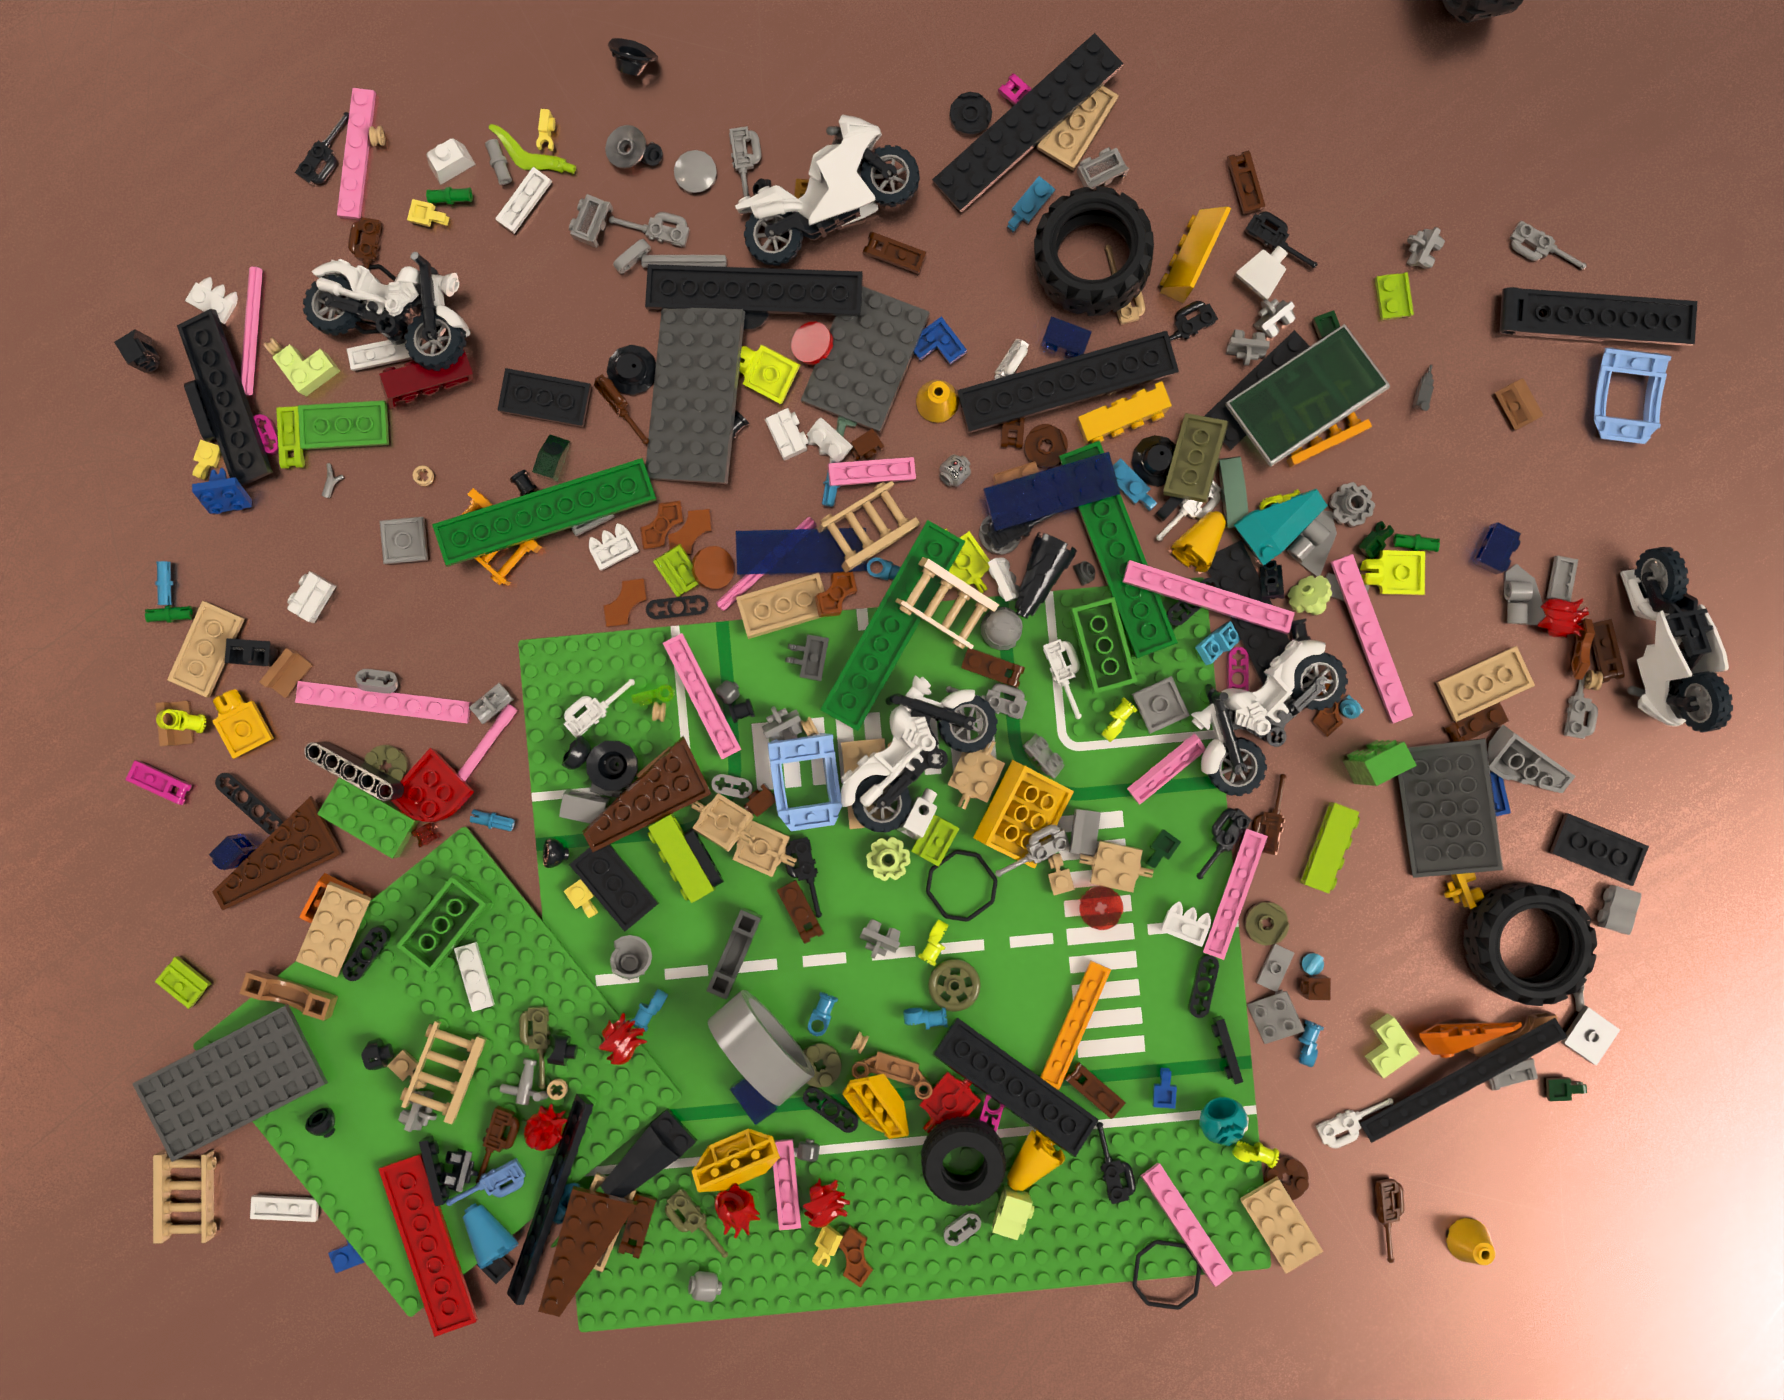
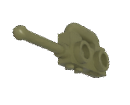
[519,1006,551,1089]
[665,1188,728,1258]

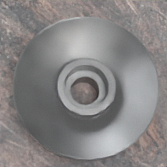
[605,125,646,168]

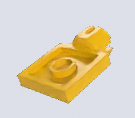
[212,689,274,759]

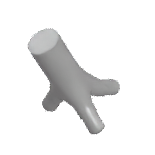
[321,463,344,498]
[1573,977,1586,1012]

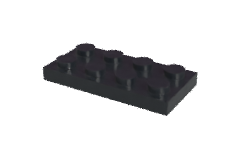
[497,368,592,427]
[1550,813,1649,886]
[569,844,659,932]

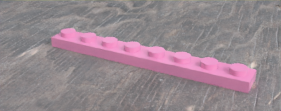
[1331,554,1413,724]
[1122,560,1295,634]
[295,681,471,723]

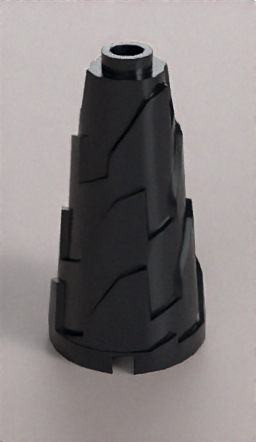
[1014,532,1077,619]

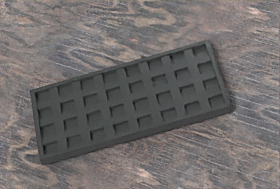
[645,308,745,484]
[132,1004,328,1162]

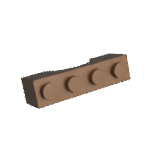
[239,970,338,1021]
[1468,1012,1558,1057]

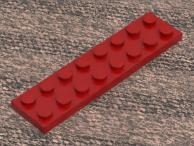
[378,1153,478,1337]

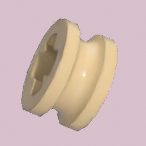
[369,126,385,146]
[263,337,283,356]
[413,465,434,486]
[1584,670,1603,691]
[652,702,666,722]
[800,717,819,736]
[851,1031,869,1054]
[547,1078,568,1100]

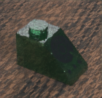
[532,434,571,482]

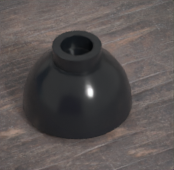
[543,838,569,868]
[305,1108,335,1138]

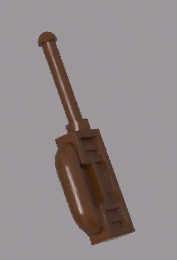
[348,217,381,269]
[594,374,649,444]
[1252,774,1287,855]
[475,1106,520,1184]
[1375,1178,1405,1263]

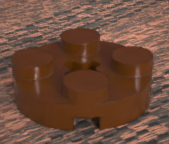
[1024,424,1068,468]
[1264,1155,1309,1200]

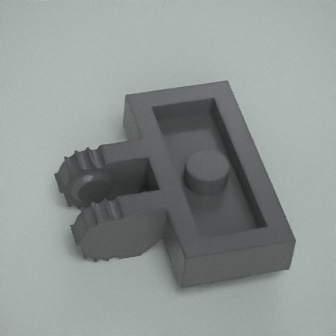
[785,634,829,681]

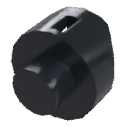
[547,1034,578,1066]
[361,1038,394,1070]

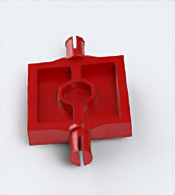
[919,1071,981,1134]

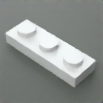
[496,167,552,234]
[347,340,412,371]
[454,942,495,1012]
[250,1195,319,1222]

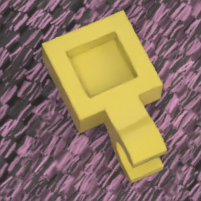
[536,109,556,151]
[407,199,450,227]
[192,440,221,480]
[564,879,598,918]
[812,1225,843,1267]

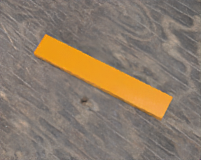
[1040,960,1111,1090]

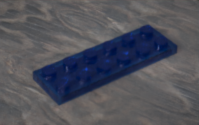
[983,452,1120,531]
[735,528,867,575]

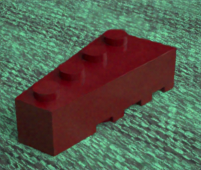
[379,350,473,409]

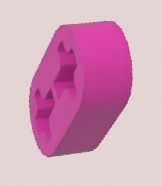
[254,414,279,455]

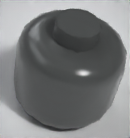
[716,680,740,705]
[797,1138,820,1162]

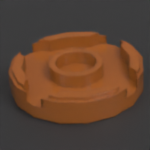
[692,546,734,589]

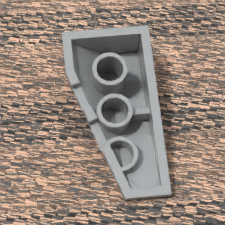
[1488,725,1576,793]

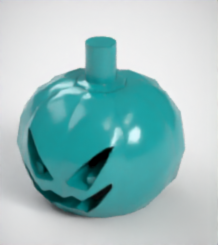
[1199,1097,1249,1146]

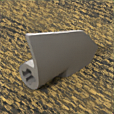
[1287,511,1337,576]
[1504,564,1546,625]

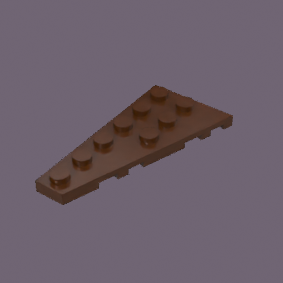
[582,736,711,852]
[212,795,342,911]
[538,1186,637,1317]

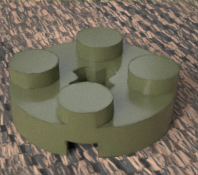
[364,745,409,788]
[1244,902,1289,945]
[803,1042,842,1088]

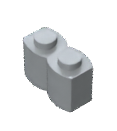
[1597,885,1641,935]

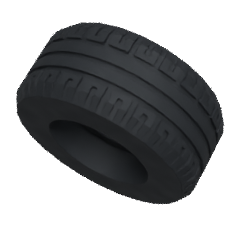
[921,1116,1006,1206]

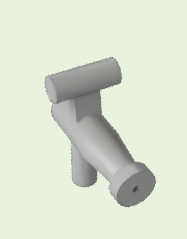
[500,1058,548,1105]

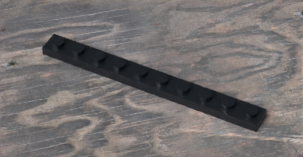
[1360,1018,1567,1143]
[507,1094,594,1305]

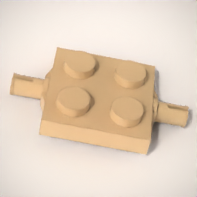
[948,741,1005,810]
[691,793,755,852]
[732,820,797,877]
[1079,840,1153,892]

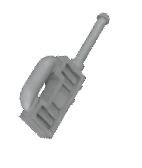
[729,126,761,197]
[609,212,690,247]
[1509,221,1587,270]
[1564,674,1598,739]
[946,683,1027,719]
[995,825,1070,877]

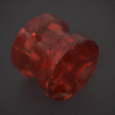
[411,822,439,848]

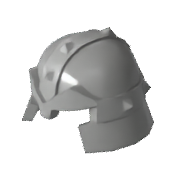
[981,607,1023,650]
[610,935,652,981]

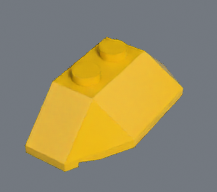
[842,1074,909,1139]
[692,1128,780,1192]

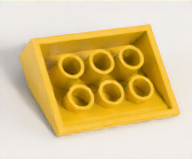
[1159,206,1231,303]
[973,760,1074,869]

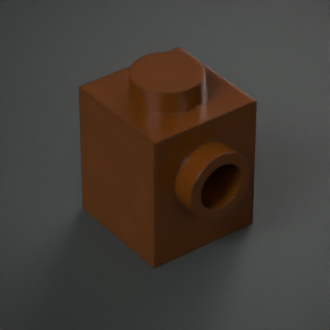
[1300,975,1331,1000]

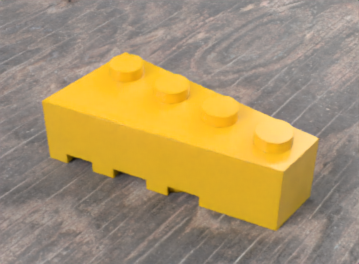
[1076,381,1172,444]

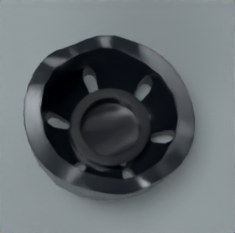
[561,735,591,770]

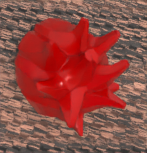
[1538,598,1589,638]
[599,1013,647,1065]
[524,1104,568,1151]
[803,1178,850,1228]
[714,1183,760,1238]

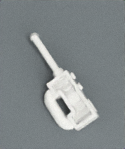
[994,339,1029,379]
[1156,480,1221,541]
[1043,639,1082,719]
[564,679,635,738]
[1315,1098,1394,1149]

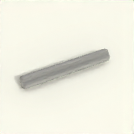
[641,255,727,268]

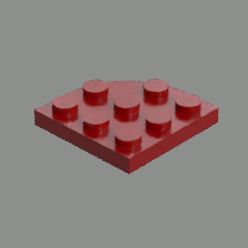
[390,748,475,822]

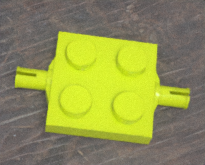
[945,528,990,593]

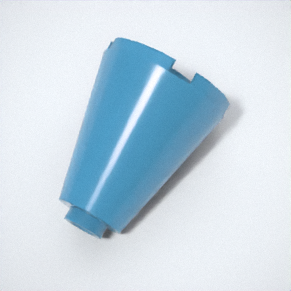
[463,1203,519,1269]

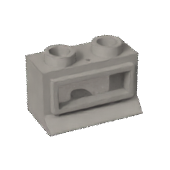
[1076,147,1129,189]
[569,194,613,248]

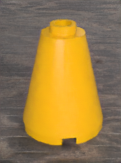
[916,380,959,423]
[1171,511,1226,572]
[1007,1130,1065,1191]
[1446,1218,1495,1265]

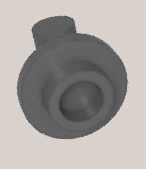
[1073,561,1095,586]

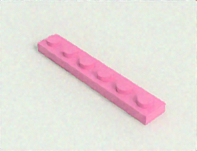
[337,88,376,220]
[663,633,742,759]
[1203,829,1268,960]
[1140,1163,1233,1287]

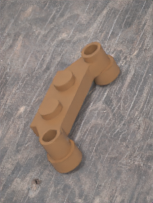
[852,1050,932,1099]

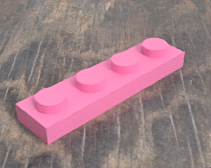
[827,457,916,486]
[1127,733,1206,805]
[773,1139,801,1230]

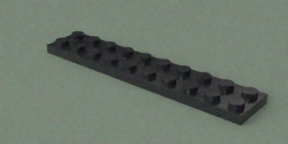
[932,33,1123,213]
[645,264,863,317]
[957,331,1179,433]

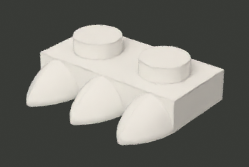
[185,277,238,324]
[807,418,853,463]
[589,523,639,571]
[988,558,1020,602]
[1160,902,1211,947]

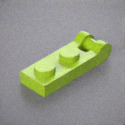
[276,406,305,469]

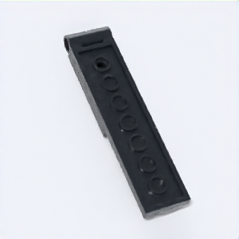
[1500,287,1698,346]

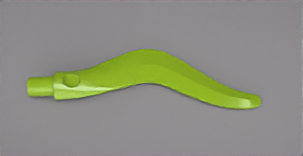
[489,124,576,174]

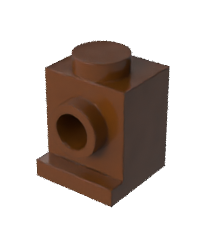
[850,428,885,461]
[743,783,775,817]

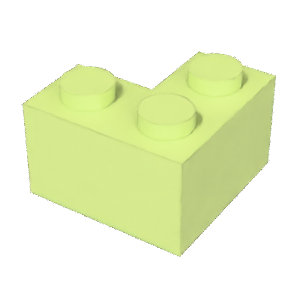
[272,344,340,397]
[1365,1014,1420,1079]
[991,1185,1035,1240]

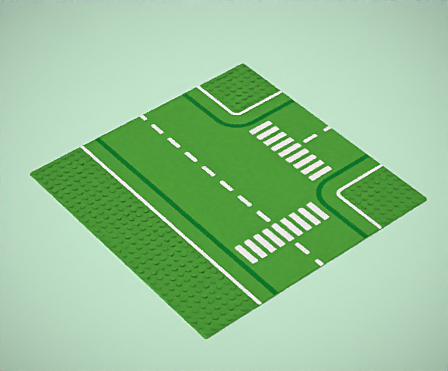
[518,577,1271,1332]

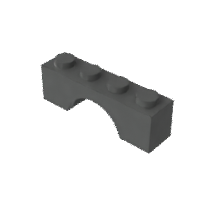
[706,907,763,1000]

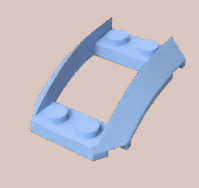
[1594,347,1672,444]
[768,733,842,831]

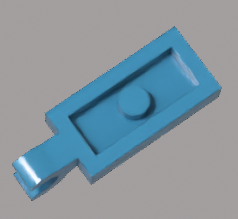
[1007,176,1056,232]
[1110,458,1157,511]

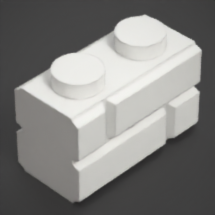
[765,408,809,461]
[287,571,336,623]

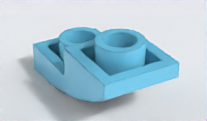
[1195,621,1240,665]

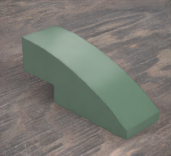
[1218,456,1249,528]

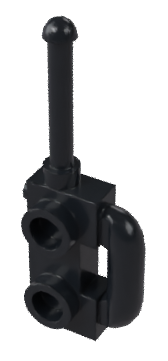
[294,112,349,185]
[1244,211,1318,268]
[1169,301,1218,342]
[986,506,1064,550]
[1197,808,1252,880]
[785,837,822,918]
[1096,1122,1136,1204]

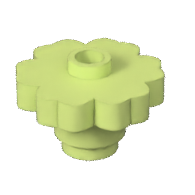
[1288,575,1332,615]
[866,837,911,881]

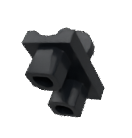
[1260,560,1285,601]
[439,1149,479,1192]

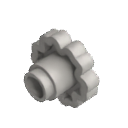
[1329,482,1375,527]

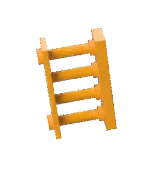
[1267,380,1372,467]
[462,488,542,586]

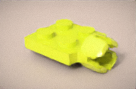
[739,345,801,404]
[1360,550,1425,595]

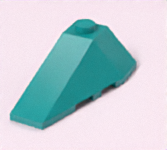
[1234,489,1328,565]

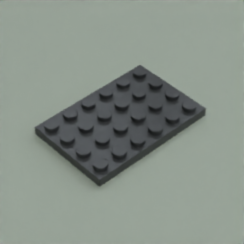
[801,286,930,433]
[1398,738,1504,878]

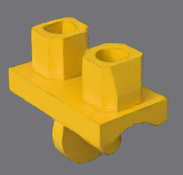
[1444,873,1484,909]

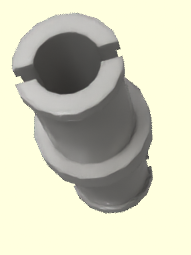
[485,139,512,185]

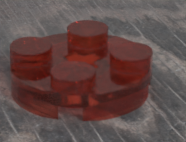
[1079,886,1123,930]

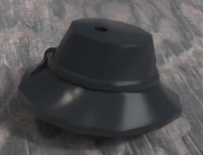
[608,38,658,76]
[606,345,656,395]
[1131,435,1176,487]
[586,741,638,791]

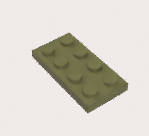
[1163,413,1228,503]

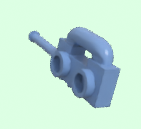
[446,1158,526,1206]

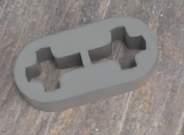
[613,239,651,274]
[355,669,398,693]
[712,774,753,798]
[944,1211,981,1246]

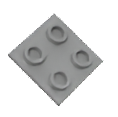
[1023,734,1065,779]
[1247,990,1305,1044]

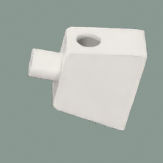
[426,138,476,185]
[1235,246,1288,300]
[897,788,937,840]

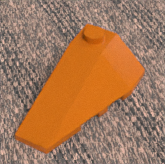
[1419,1022,1522,1058]

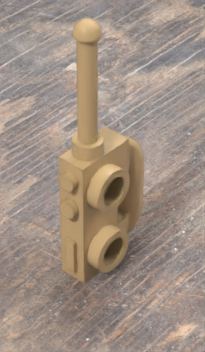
[1105,245,1145,325]

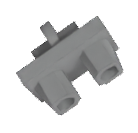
[1407,227,1445,269]
[1253,299,1296,338]
[1226,329,1270,365]
[469,683,514,724]
[762,706,803,741]
[859,919,900,959]
[398,1090,437,1132]

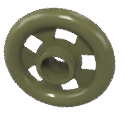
[928,959,981,1012]

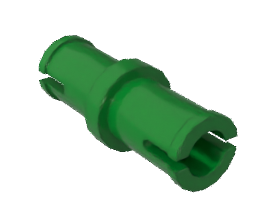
[426,187,473,205]
[1393,533,1440,552]
[145,606,193,623]

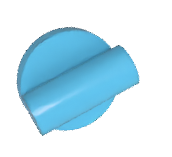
[1340,694,1364,719]
[1302,953,1324,976]

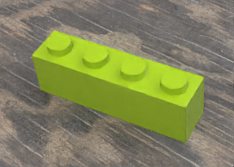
[1300,802,1360,894]
[648,814,716,903]

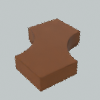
[640,501,684,550]
[668,509,712,555]
[815,571,857,617]
[603,578,647,627]
[1571,618,1595,680]
[1312,676,1343,737]
[839,1225,873,1288]

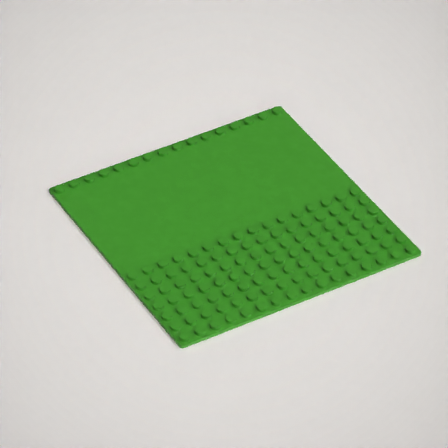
[193,827,681,1317]

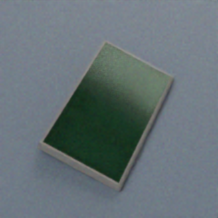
[1225,324,1390,467]

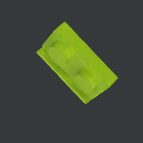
[1375,272,1414,321]
[653,544,698,597]
[911,814,960,867]
[155,956,211,1009]

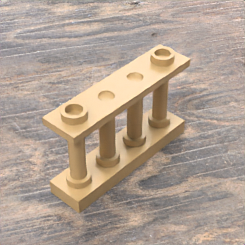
[817,481,920,573]
[895,557,999,649]
[400,1020,487,1125]
[153,1150,217,1243]

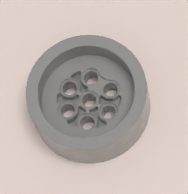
[707,990,815,1106]

